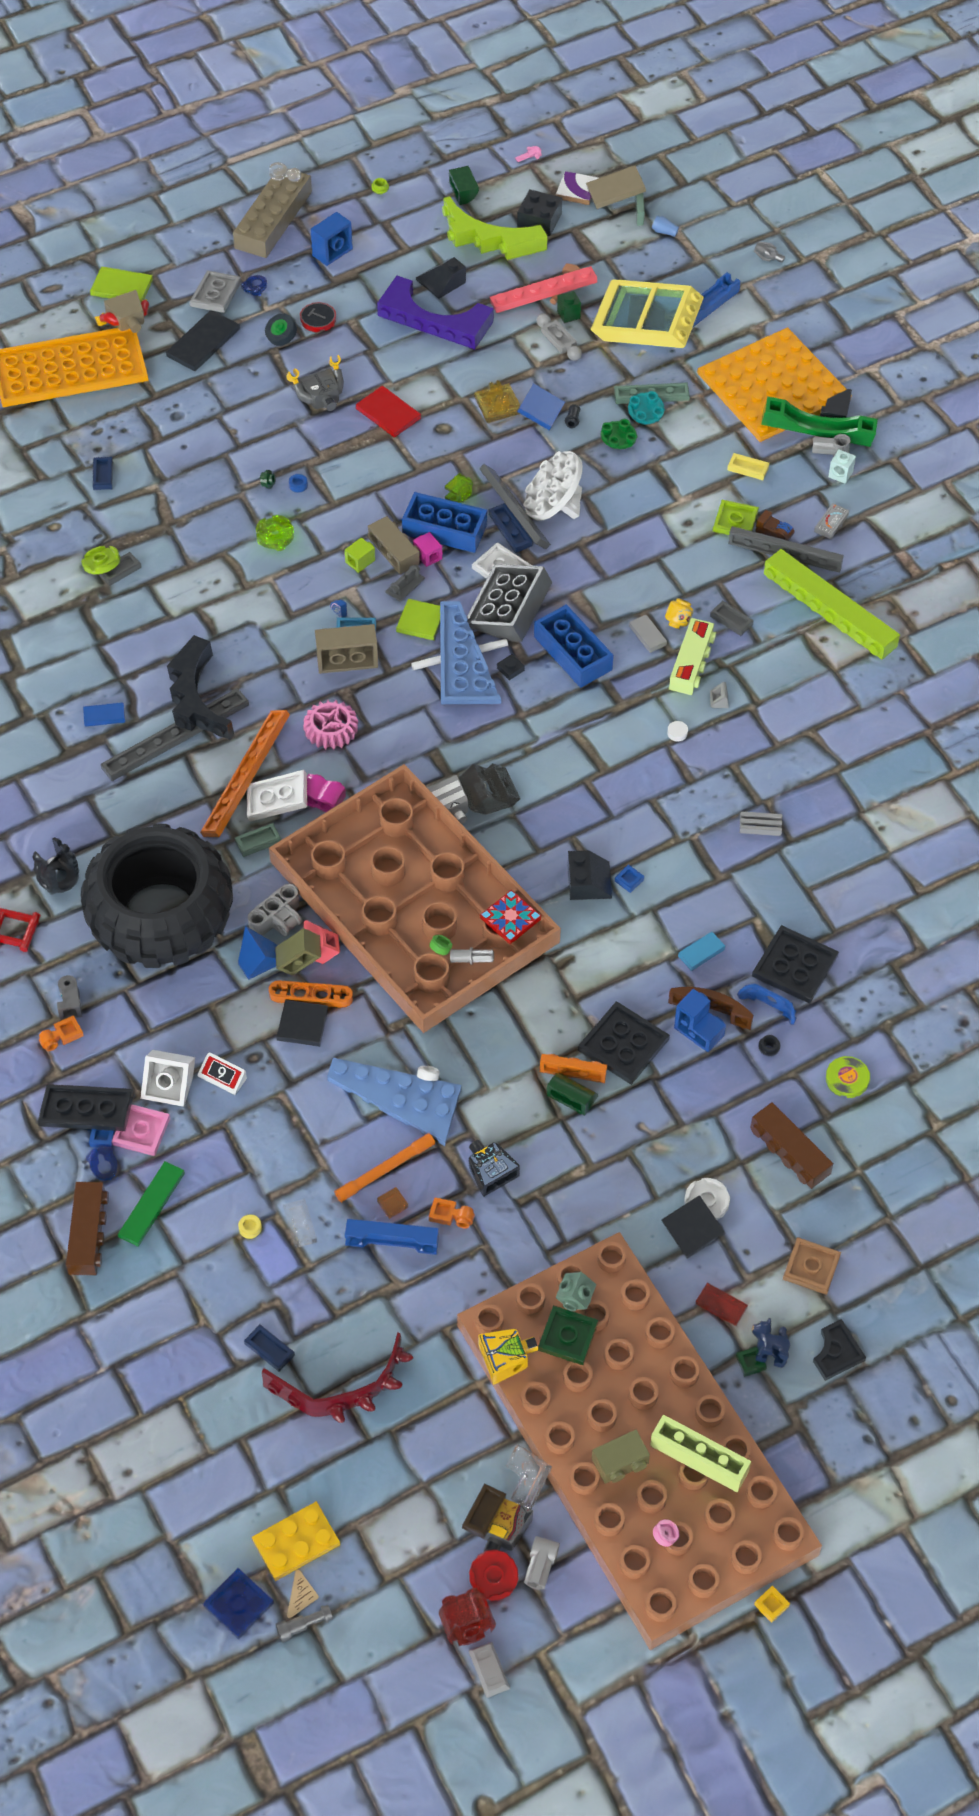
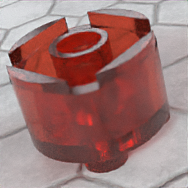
[438,1588,496,1646]

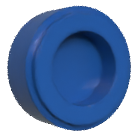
[289,474,308,493]

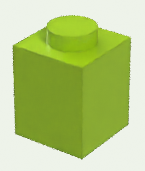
[344,537,375,573]

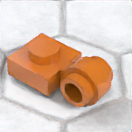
[39,1015,83,1051]
[429,1197,475,1229]

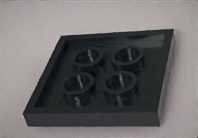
[752,925,839,1004]
[578,1001,670,1085]

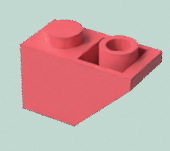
[304,920,340,964]

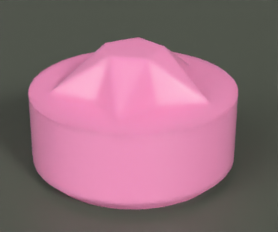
[653,1519,679,1547]

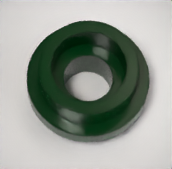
[260,470,276,489]

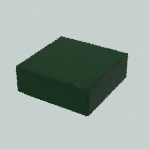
[736,1347,767,1377]

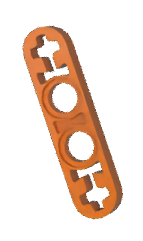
[269,980,353,1008]

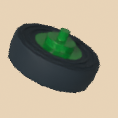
[265,313,297,346]

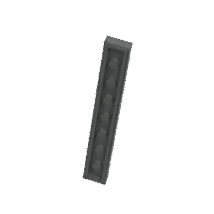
[100,688,249,781]

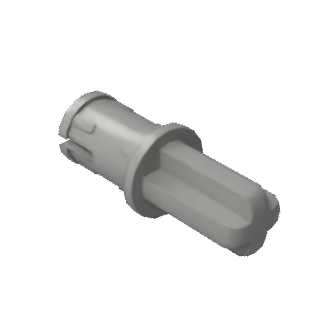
[450,947,494,965]

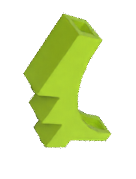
[442,197,547,260]

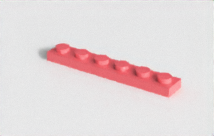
[490,266,598,313]

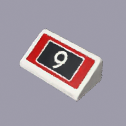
[198,1052,247,1095]

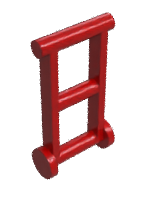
[0,908,41,952]

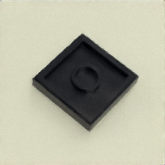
[276,1000,328,1047]
[661,1195,725,1258]

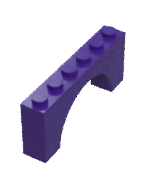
[377,275,494,349]

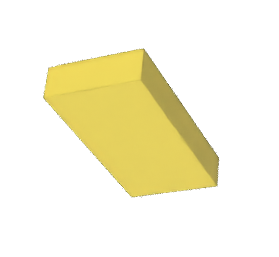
[727,453,769,480]

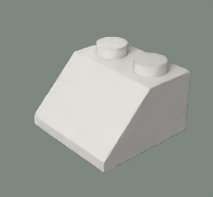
[140,1050,195,1106]

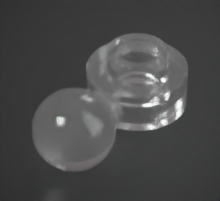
[269,162,301,182]

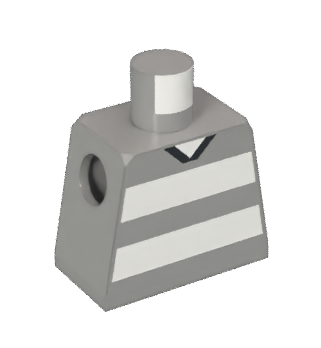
[428,775,468,824]

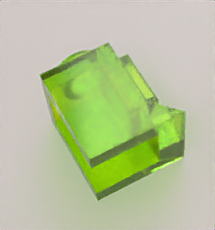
[445,473,473,503]

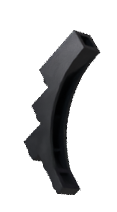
[167,635,234,740]

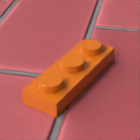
[540,1054,607,1083]

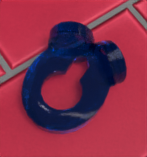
[241,275,267,296]
[85,1146,118,1181]

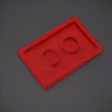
[356,385,421,438]

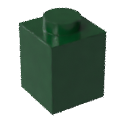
[557,291,581,323]

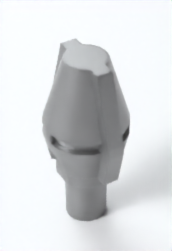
[754,241,785,263]

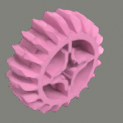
[303,700,358,750]

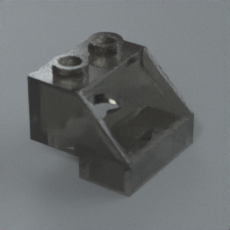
[458,763,521,815]

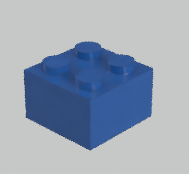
[311,212,353,266]

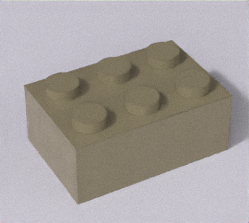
[315,624,378,674]

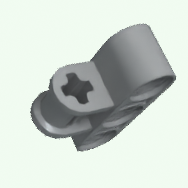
[248,884,302,937]

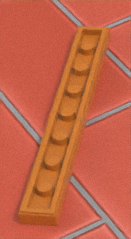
[200,710,290,837]

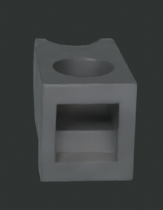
[57,975,82,1020]

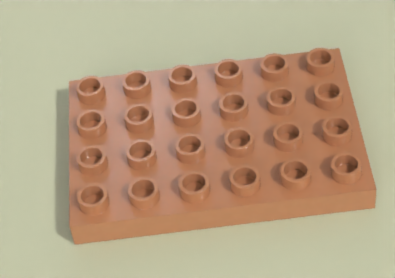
[269,764,561,1033]

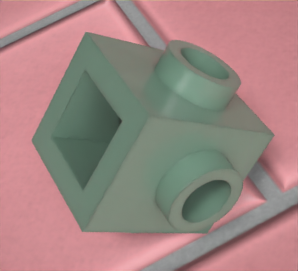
[556,1272,597,1311]

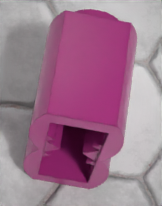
[307,774,346,812]

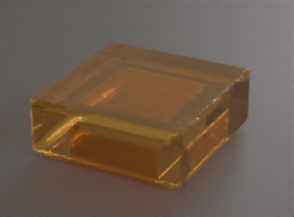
[377,1187,408,1219]

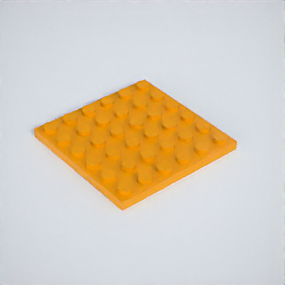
[697,327,852,442]

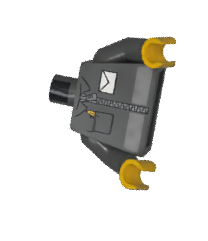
[286,355,344,411]

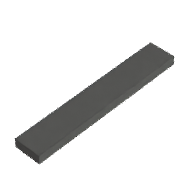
[480,464,551,549]
[728,526,844,573]

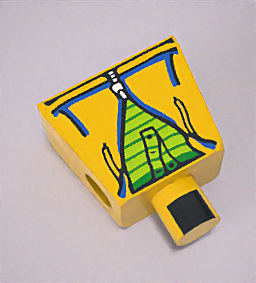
[478,1329,538,1385]

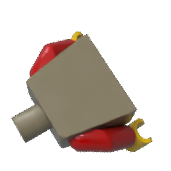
[95,290,149,333]

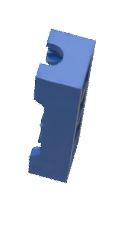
[692,272,741,328]
[345,1219,439,1255]

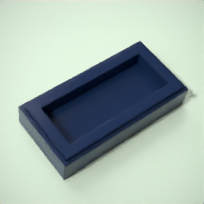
[93,457,113,490]
[244,1324,295,1372]

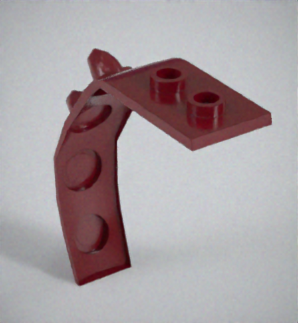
[262,1332,414,1423]

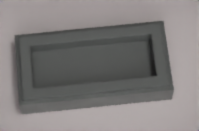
[99,552,142,586]
[710,601,754,636]

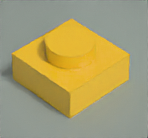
[754,1585,790,1623]

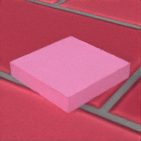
[112,1105,170,1156]

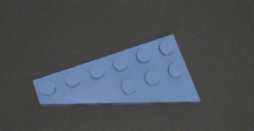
[440,601,501,704]
[327,1058,461,1146]

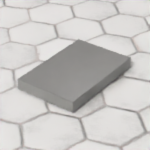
[190,271,241,313]

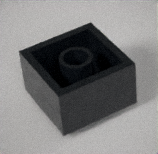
[517,189,562,236]

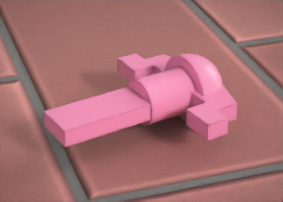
[515,146,542,162]

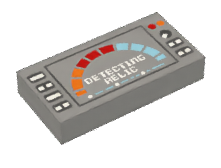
[814,503,849,539]

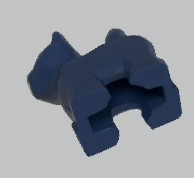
[751,1318,790,1368]

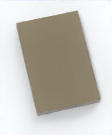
[586,165,646,209]

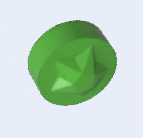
[429,935,452,955]

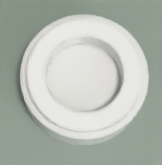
[667,721,688,741]
[417,1066,440,1081]

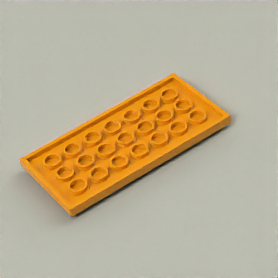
[0,328,149,408]

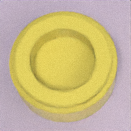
[238,1214,262,1239]

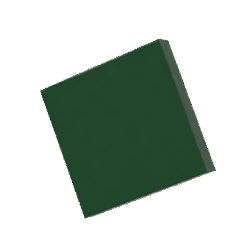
[538,1305,598,1365]

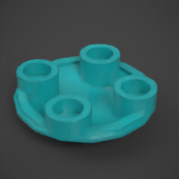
[628,391,665,425]

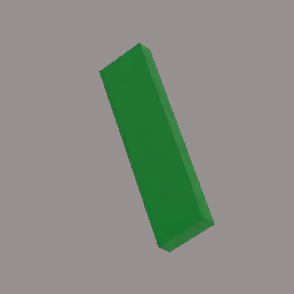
[118,1161,185,1247]

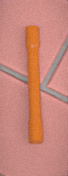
[334,1133,435,1203]

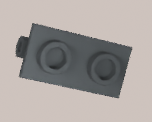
[385,564,425,602]

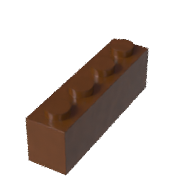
[750,1102,834,1189]
[66,1182,109,1275]

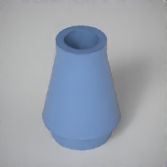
[652,215,679,237]

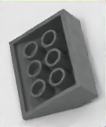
[467,564,552,642]

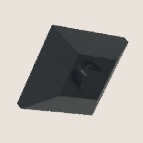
[416,257,466,299]

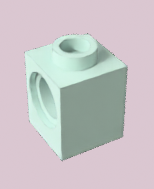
[828,450,856,484]

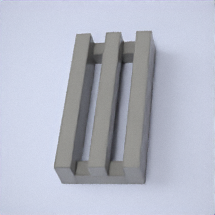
[739,812,782,836]

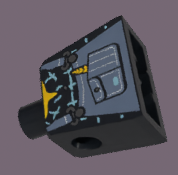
[469,1140,520,1197]

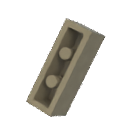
[368,516,420,575]

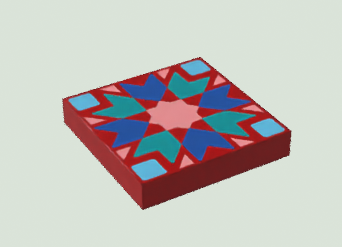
[480,890,541,945]

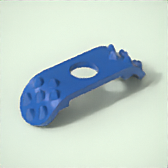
[737,984,797,1025]

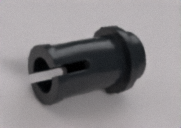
[565,404,581,428]

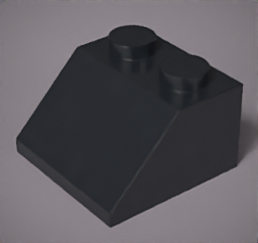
[567,850,612,900]

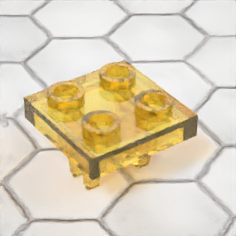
[474,380,520,423]

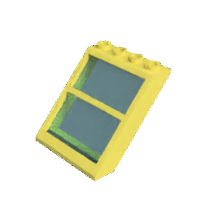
[590,279,704,348]

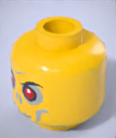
[665,598,693,629]

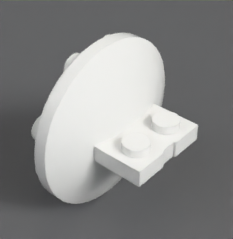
[524,451,583,521]

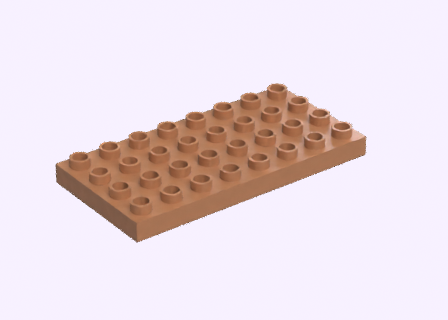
[457,1232,822,1650]

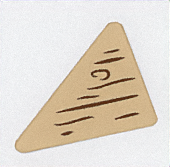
[287,1569,319,1618]

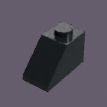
[820,389,852,418]

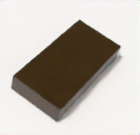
[462,1483,506,1539]

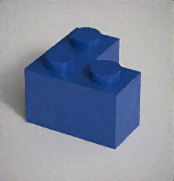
[674,989,726,1053]

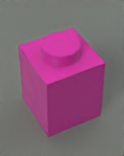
[413,532,442,567]

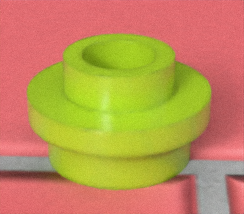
[371,178,389,194]

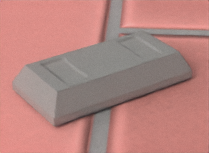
[469,1642,510,1698]

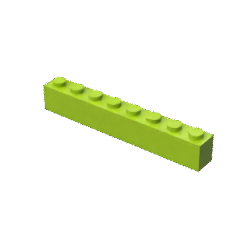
[764,549,900,660]

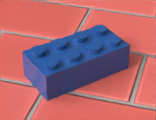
[402,492,487,553]
[534,604,614,688]

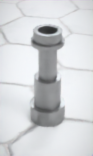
[275,1605,333,1643]

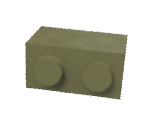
[275,928,321,976]
[592,1430,650,1484]

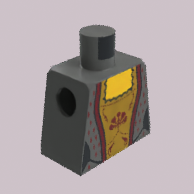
[482,1499,533,1551]

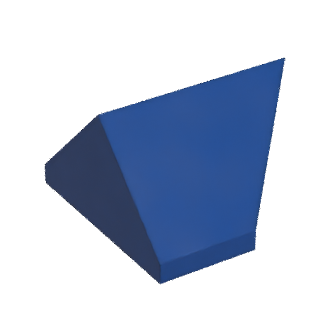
[238,926,277,980]

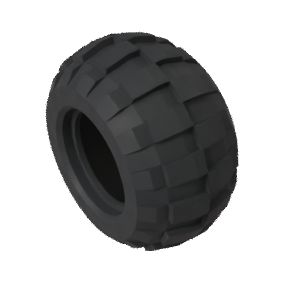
[81,824,233,968]

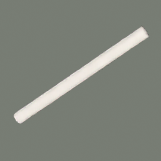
[411,638,508,671]

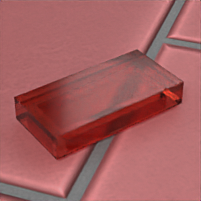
[695,1283,748,1326]

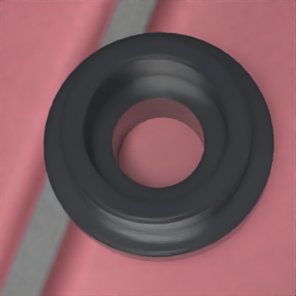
[758,1035,781,1056]

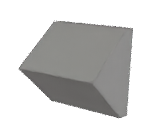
[710,682,729,708]

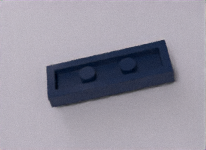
[488,503,533,553]

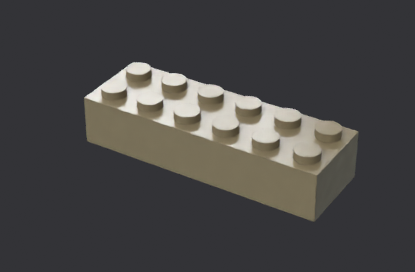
[233,166,312,258]

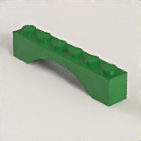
[761,396,878,447]

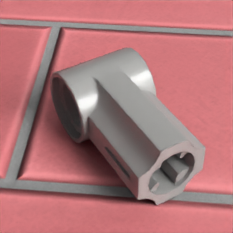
[812,434,850,456]
[524,1536,560,1590]

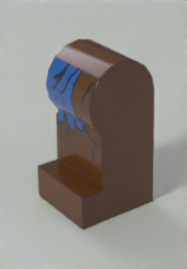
[755,510,795,541]

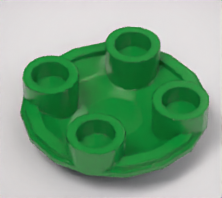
[600,419,637,449]

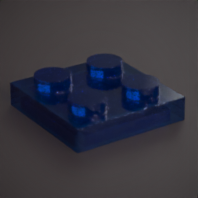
[203,1568,274,1640]

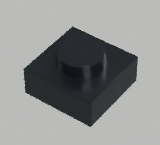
[497,654,525,681]

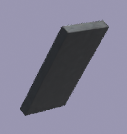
[166,310,240,371]
[37,1084,134,1131]

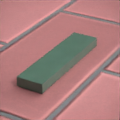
[614,382,690,404]

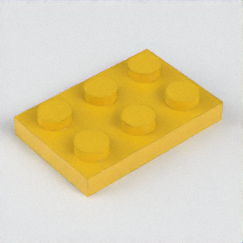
[252,1501,340,1581]

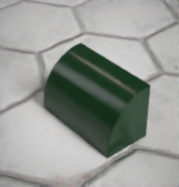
[449,165,479,205]
[547,1073,598,1116]

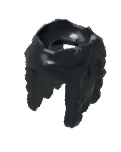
[32,837,80,895]

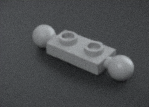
[537,313,582,361]

